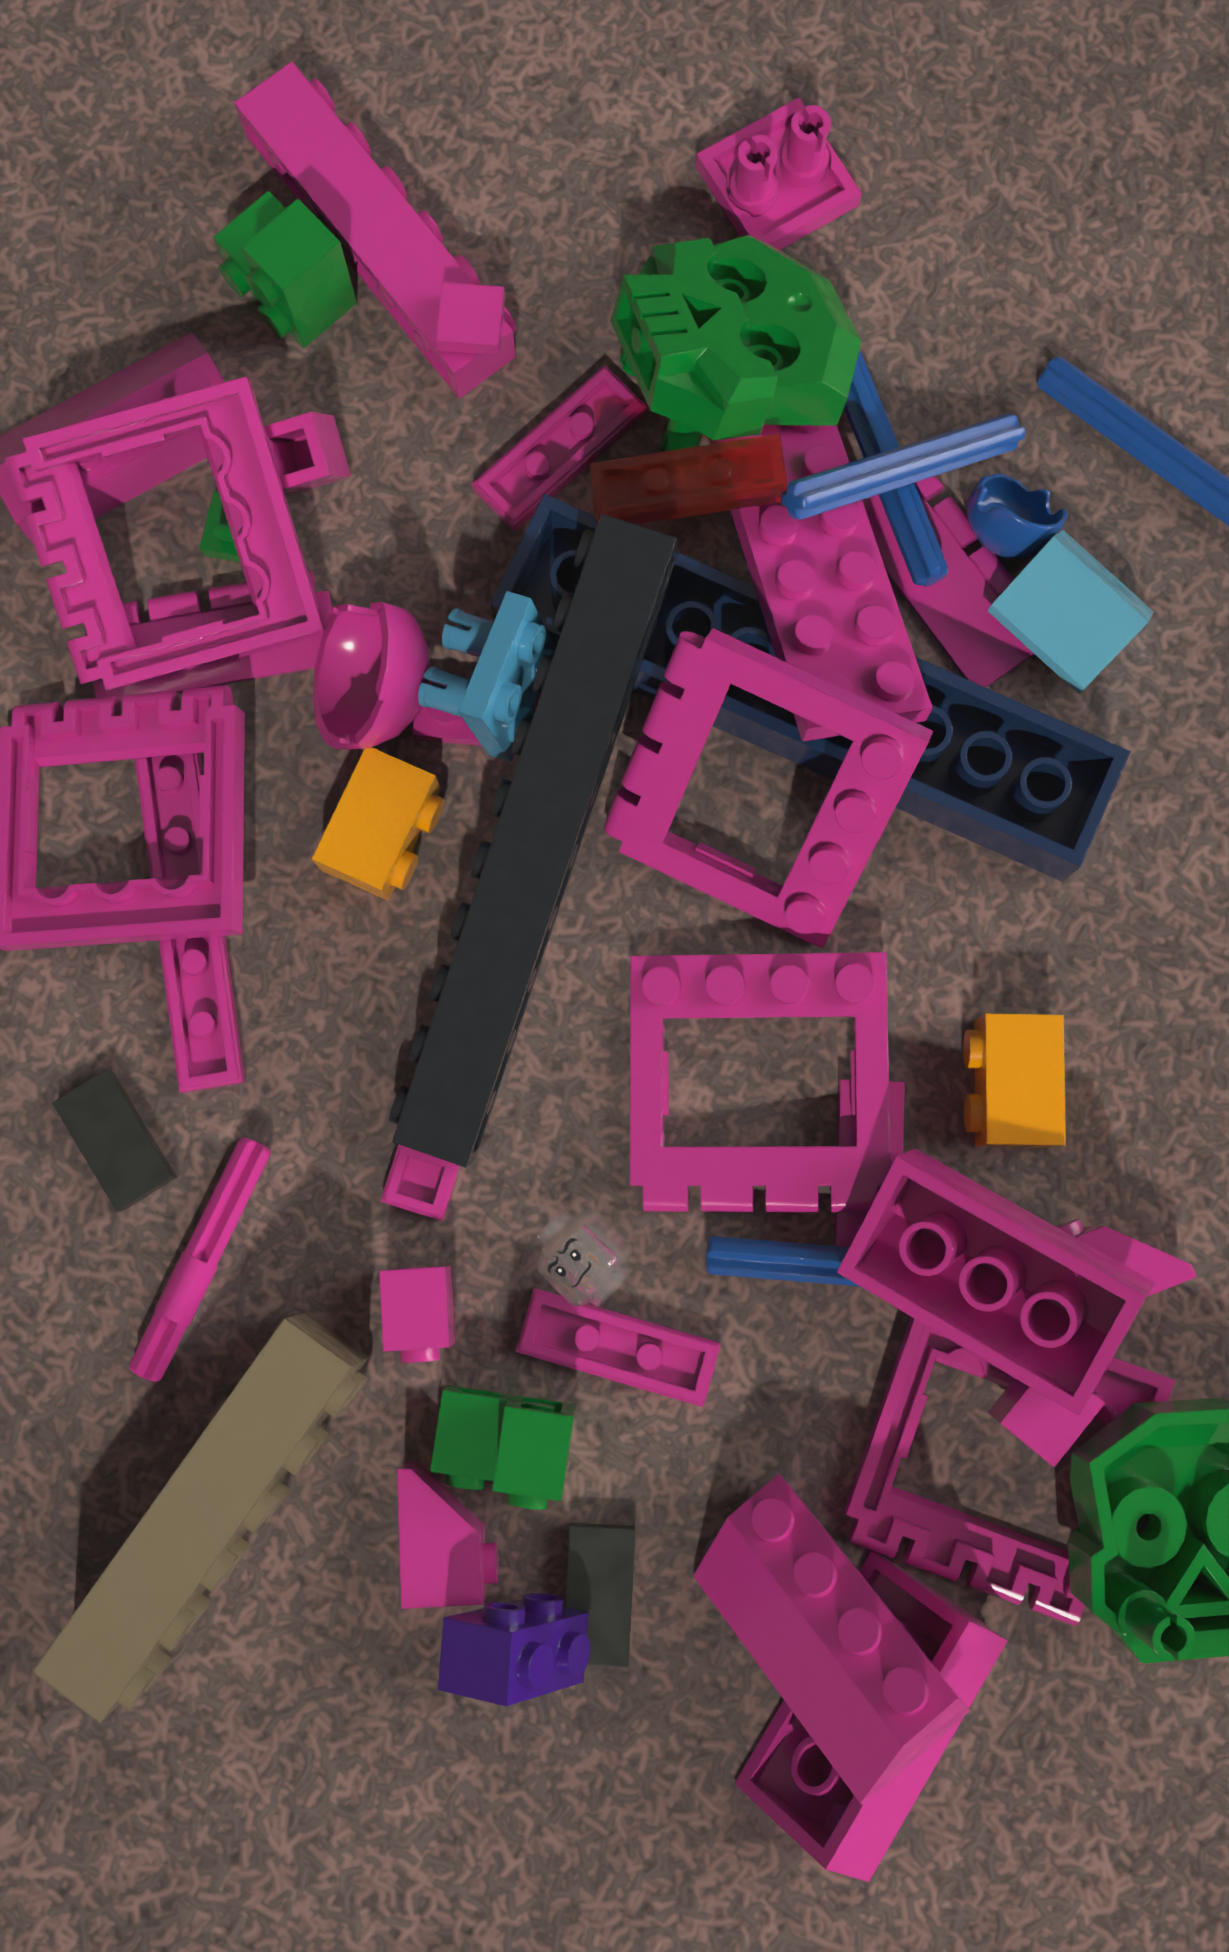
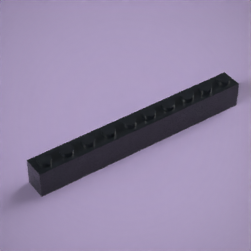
[389,514,679,1168]

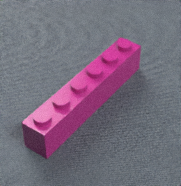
[234,62,517,399]

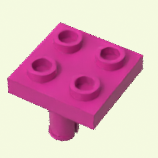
[696,97,862,250]

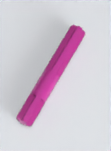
[129,1137,271,1382]

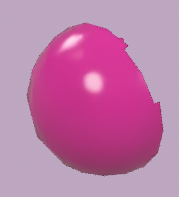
[313,602,431,750]

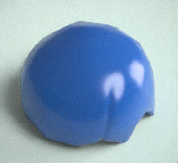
[967,473,1068,560]

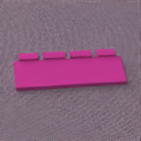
[862,476,1034,688]
[85,570,332,703]

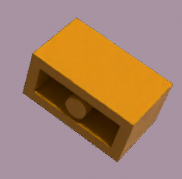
[312,747,445,901]
[963,1014,1066,1148]

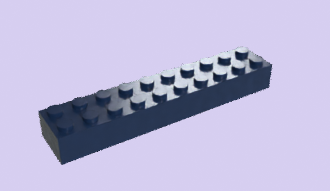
[490,494,1131,882]

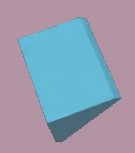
[987,530,1154,694]

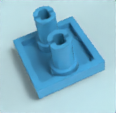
[418,591,556,762]

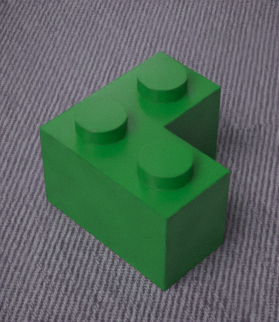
[213,191,357,349]
[430,1385,576,1510]

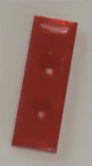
[590,433,787,525]

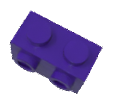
[438,1593,590,1707]

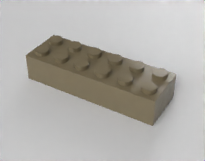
[33,1313,369,1723]

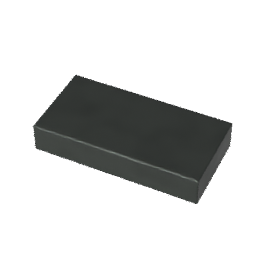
[52,1069,177,1212]
[565,1522,636,1667]

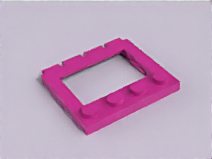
[5,376,326,690]
[603,628,933,949]
[0,685,245,951]
[630,952,890,1212]
[844,1317,1175,1626]

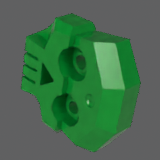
[610,235,861,467]
[1068,1398,1229,1664]

